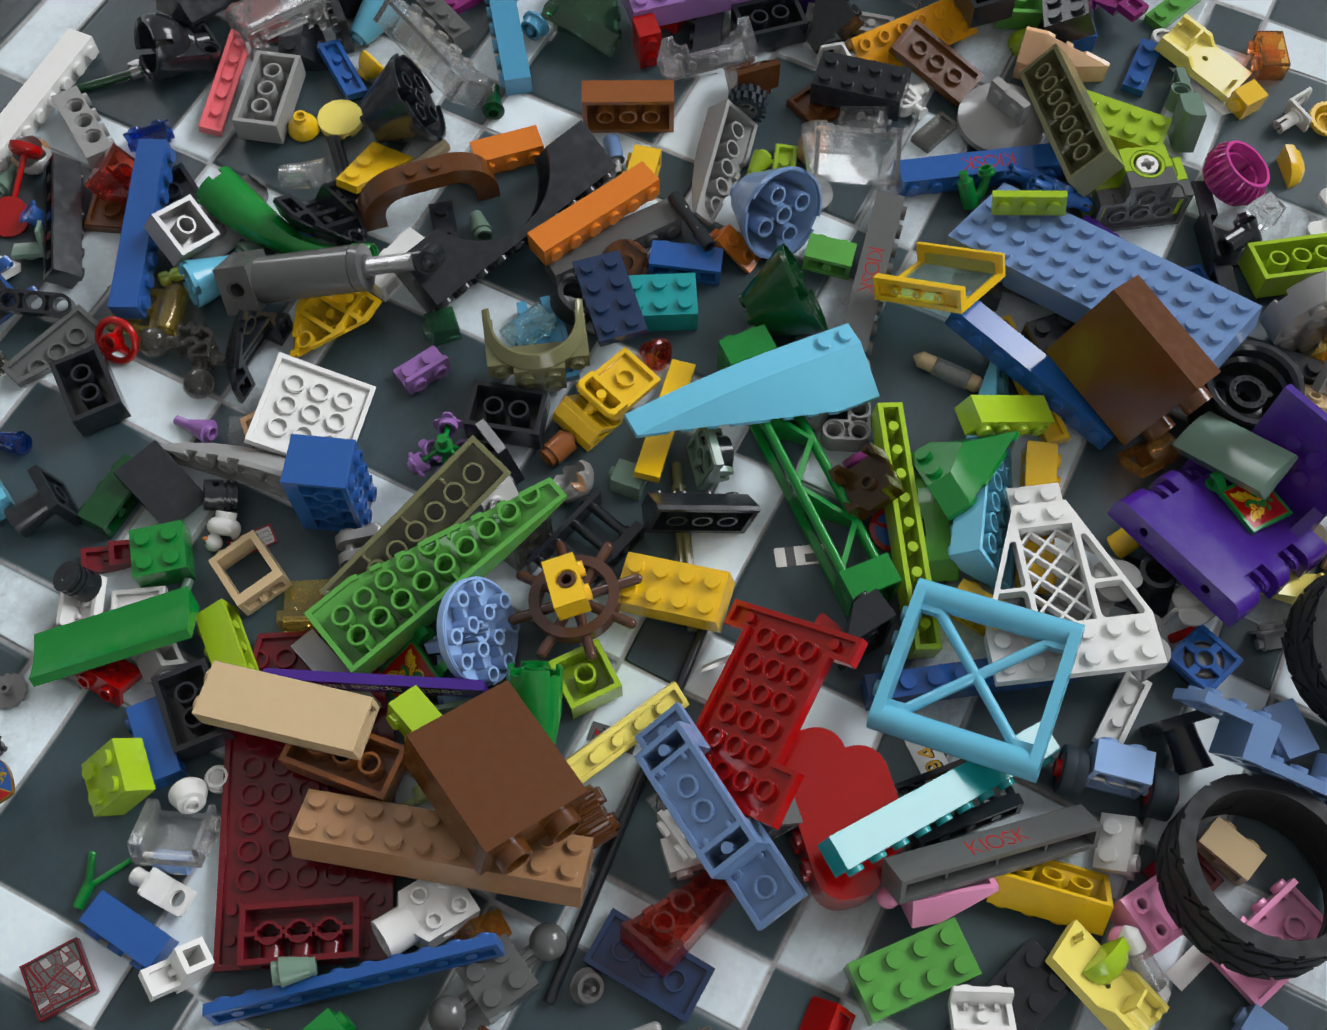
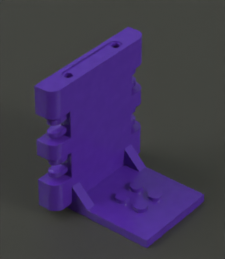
[1107,384,1327,628]

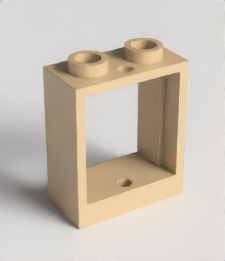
[208,530,293,616]

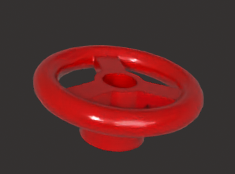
[95,316,139,365]

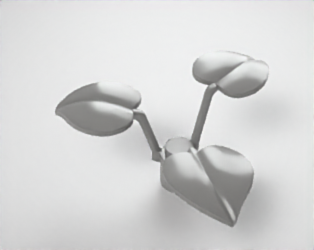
[1093,559,1216,683]

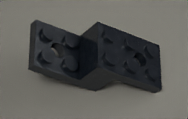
[323,0,362,54]

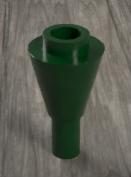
[482,84,505,120]

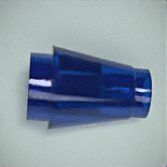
[0,431,32,456]

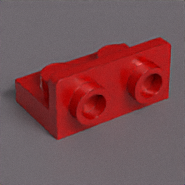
[76,659,142,707]

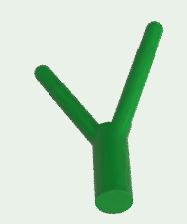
[72,851,132,910]

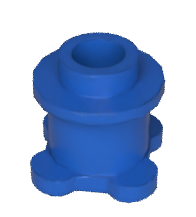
[19,200,44,230]

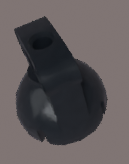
[134,13,221,81]

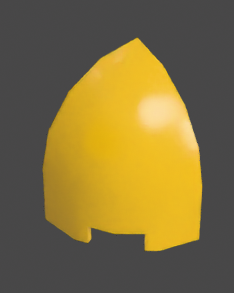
[1276,144,1305,188]

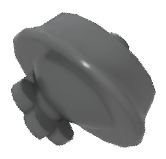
[570,967,604,1006]

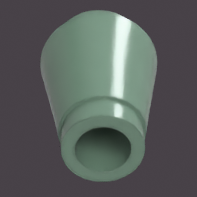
[469,210,494,241]
[271,956,317,988]

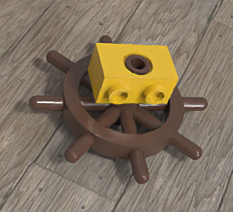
[508,541,643,661]

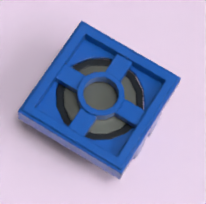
[1168,624,1244,690]

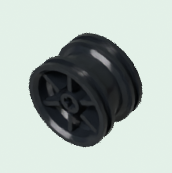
[1186,340,1305,432]

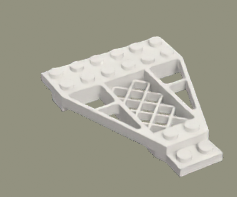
[984,483,1168,687]

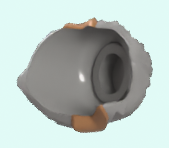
[11,135,52,175]
[553,460,594,504]

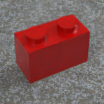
[632,13,661,69]

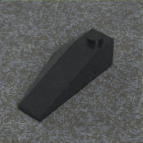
[278,0,328,71]

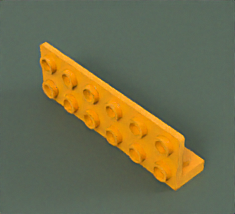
[844,0,978,66]

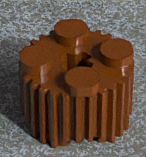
[574,784,622,849]

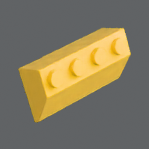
[986,860,1114,936]

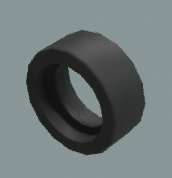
[550,279,591,326]

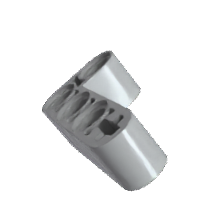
[820,359,871,452]

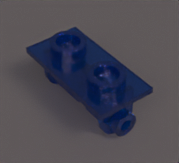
[123,119,175,152]

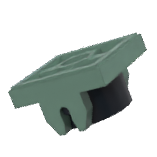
[686,427,734,490]

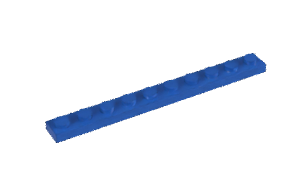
[202,932,505,1026]

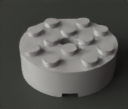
[1260,271,1327,352]

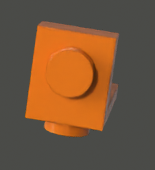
[710,224,761,274]

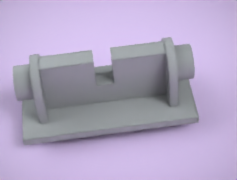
[1248,619,1287,652]

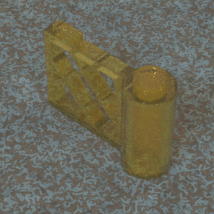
[107,283,189,339]

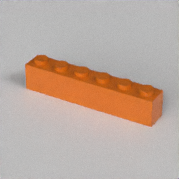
[527,161,660,266]

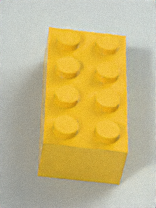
[620,552,735,633]

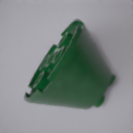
[738,243,828,336]

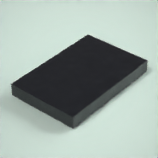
[113,440,203,524]

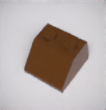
[724,59,781,94]

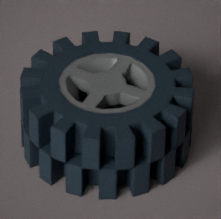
[728,83,768,123]

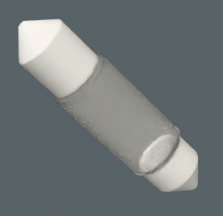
[1118,925,1171,1004]

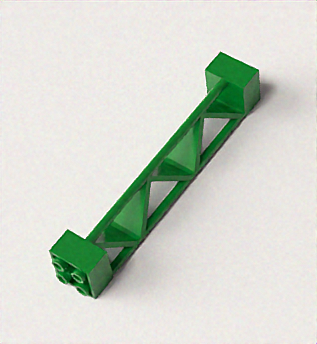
[717,324,902,619]

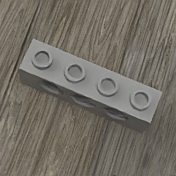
[51,85,120,173]

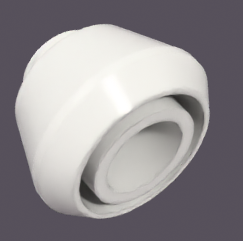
[168,777,208,814]

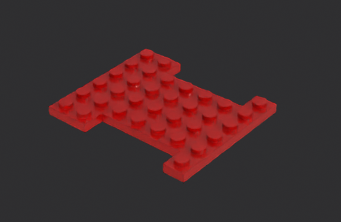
[695,599,868,830]

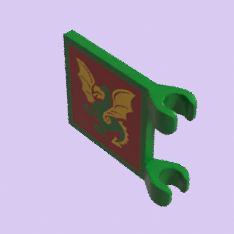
[1205,471,1293,535]
[380,626,452,700]

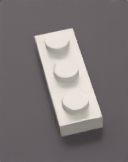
[1091,671,1152,744]

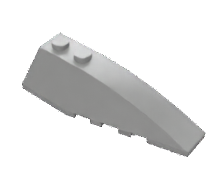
[692,99,758,226]

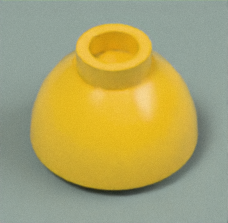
[357,50,384,81]
[288,110,320,142]

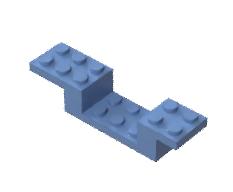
[1172,685,1327,805]
[634,702,808,931]

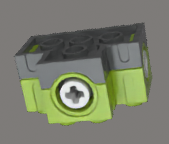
[1078,144,1194,232]

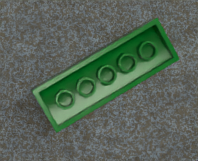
[28,586,200,687]

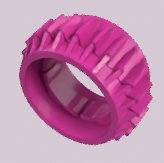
[1202,140,1270,207]

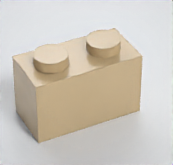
[1196,816,1267,887]

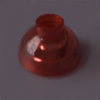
[639,338,672,372]

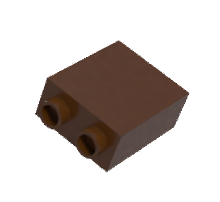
[1045,275,1221,446]
[403,680,588,876]

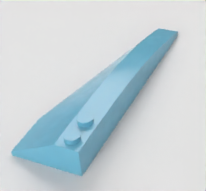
[624,323,880,438]
[948,361,1015,590]

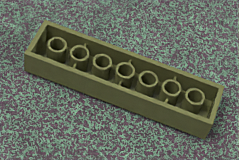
[1019,43,1125,197]
[319,435,511,596]

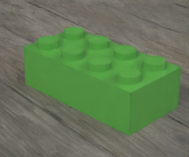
[843,917,982,1026]

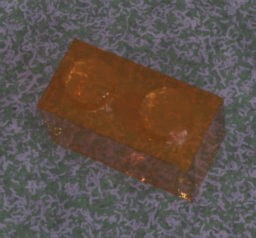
[1247,31,1291,80]

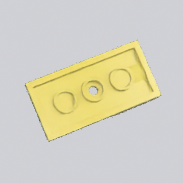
[1155,14,1252,103]
[1045,919,1170,1030]

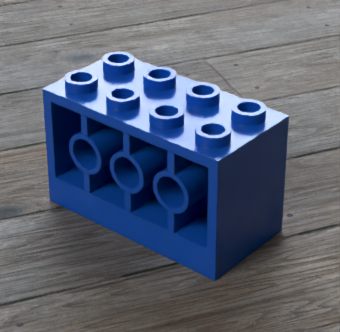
[280,434,377,532]

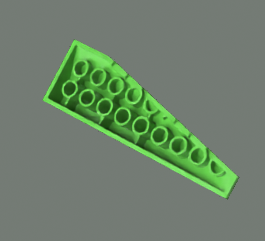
[304,477,568,674]

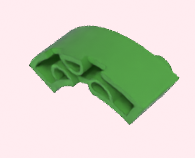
[914,474,959,582]

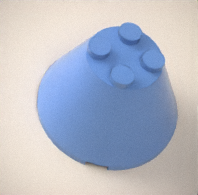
[730,166,822,259]

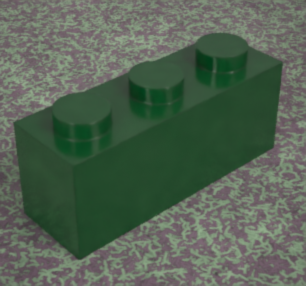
[77,453,139,539]

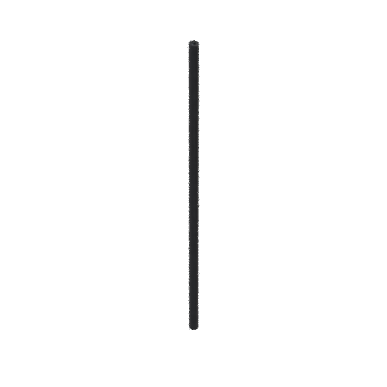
[543,628,708,1005]

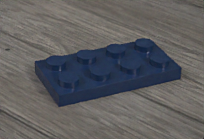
[572,250,648,347]
[583,908,715,1024]

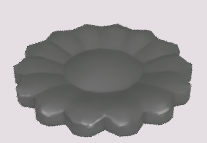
[0,673,28,710]

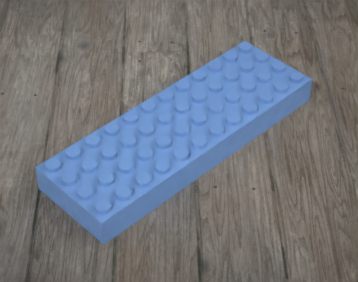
[947,182,1262,369]

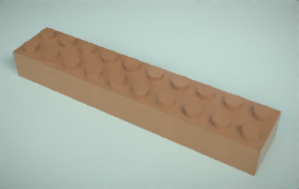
[288,789,594,908]

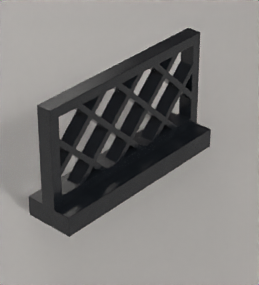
[894,759,1024,849]

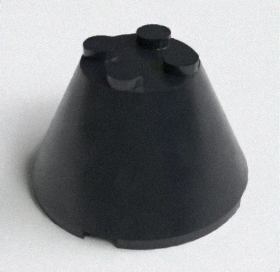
[359,53,446,144]

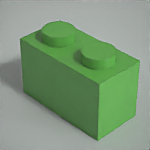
[802,233,857,280]

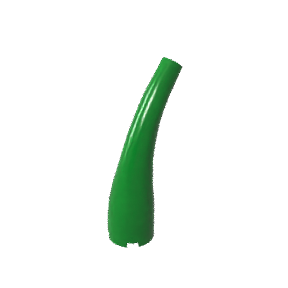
[196,166,378,257]
[507,660,564,746]

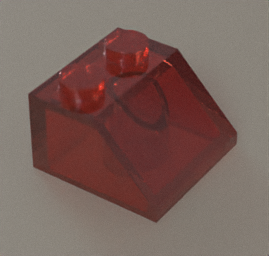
[84,143,135,202]

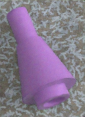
[173,415,218,443]

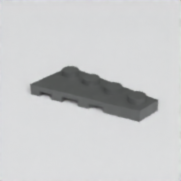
[1,304,110,387]

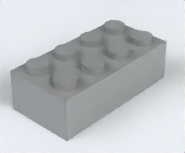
[232,50,306,144]

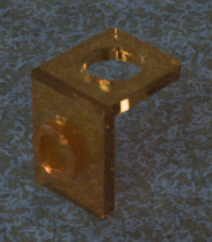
[454,909,512,940]

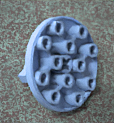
[424,576,520,686]

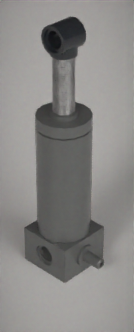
[212,242,446,316]

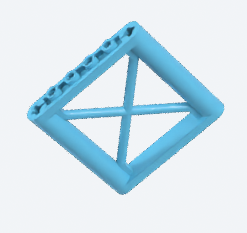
[866,578,1085,783]

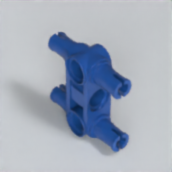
[1004,163,1093,213]

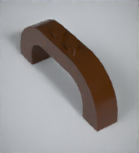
[358,152,501,232]

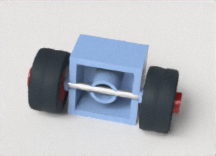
[1052,737,1179,822]

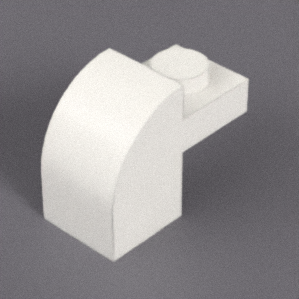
[138,937,215,1002]

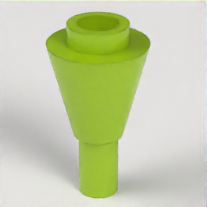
[745,149,773,176]

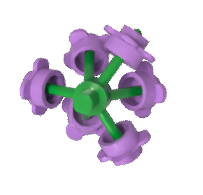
[407,412,466,478]

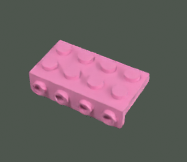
[1206,878,1323,1007]

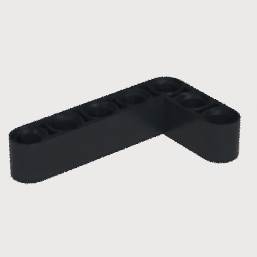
[0,288,76,318]

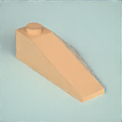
[1012,26,1110,82]

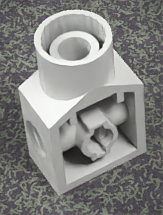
[371,879,480,957]

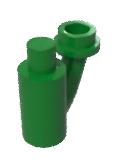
[957,164,996,210]

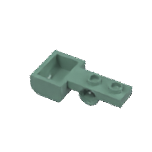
[1165,67,1207,153]

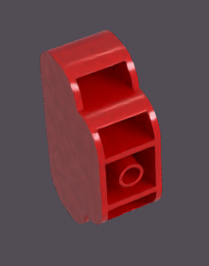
[783,727,903,911]

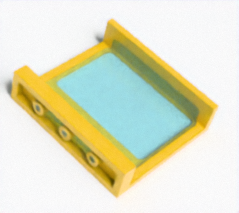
[873,242,1006,314]

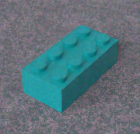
[628,273,698,332]

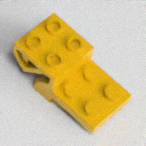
[552,347,661,452]

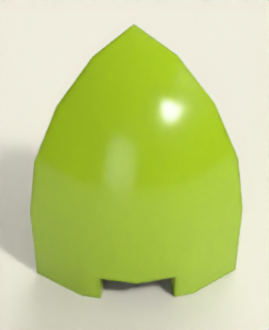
[1082,936,1130,985]

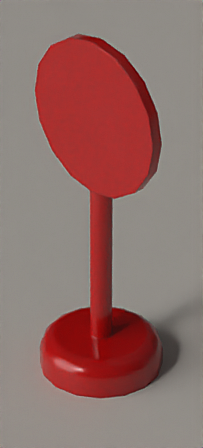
[0,139,44,238]

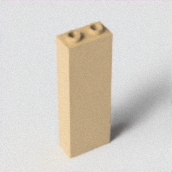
[192,661,380,761]

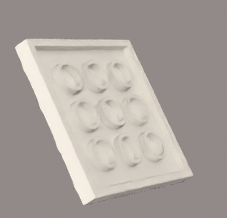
[244,352,376,457]

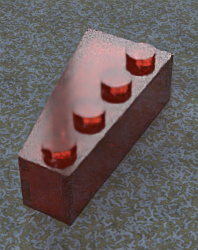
[620,869,737,977]

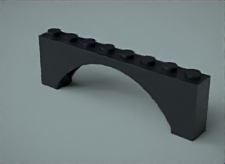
[804,0,865,54]

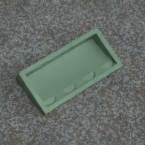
[1172,411,1299,500]

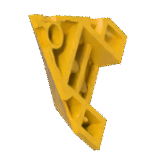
[289,291,383,358]

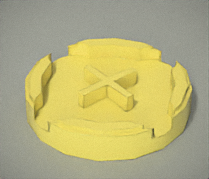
[317,99,363,140]

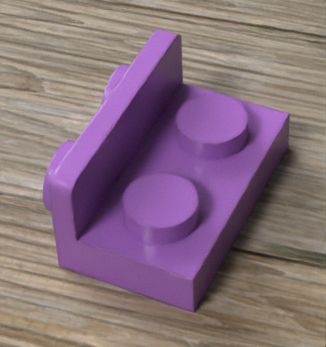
[392,345,451,396]

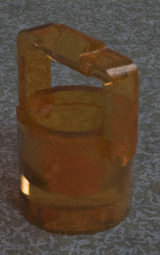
[1117,432,1181,477]

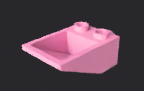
[1108,875,1183,962]
[876,878,999,928]

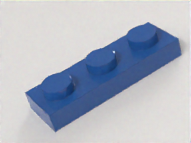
[1120,38,1160,97]
[317,39,367,100]

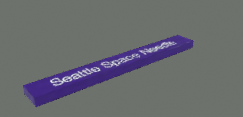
[263,668,489,698]

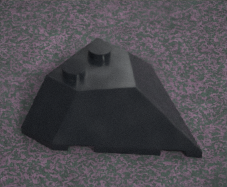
[273,180,368,246]
[224,309,293,404]

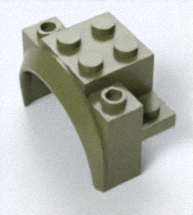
[481,298,590,392]

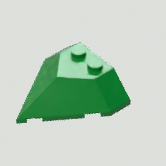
[911,431,1020,521]

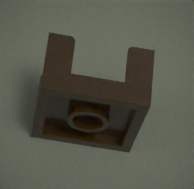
[828,442,906,521]

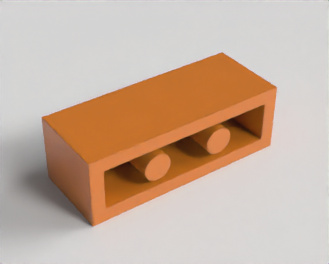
[469,125,544,174]

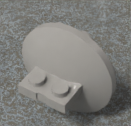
[957,76,1046,151]

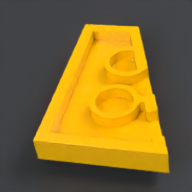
[336,142,413,194]

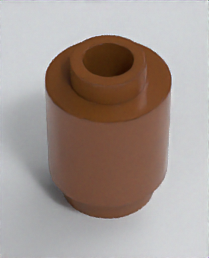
[539,430,577,467]

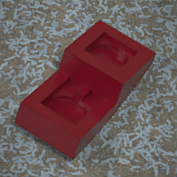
[80,540,132,574]

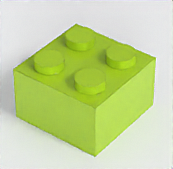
[549,639,623,719]
[81,738,156,817]

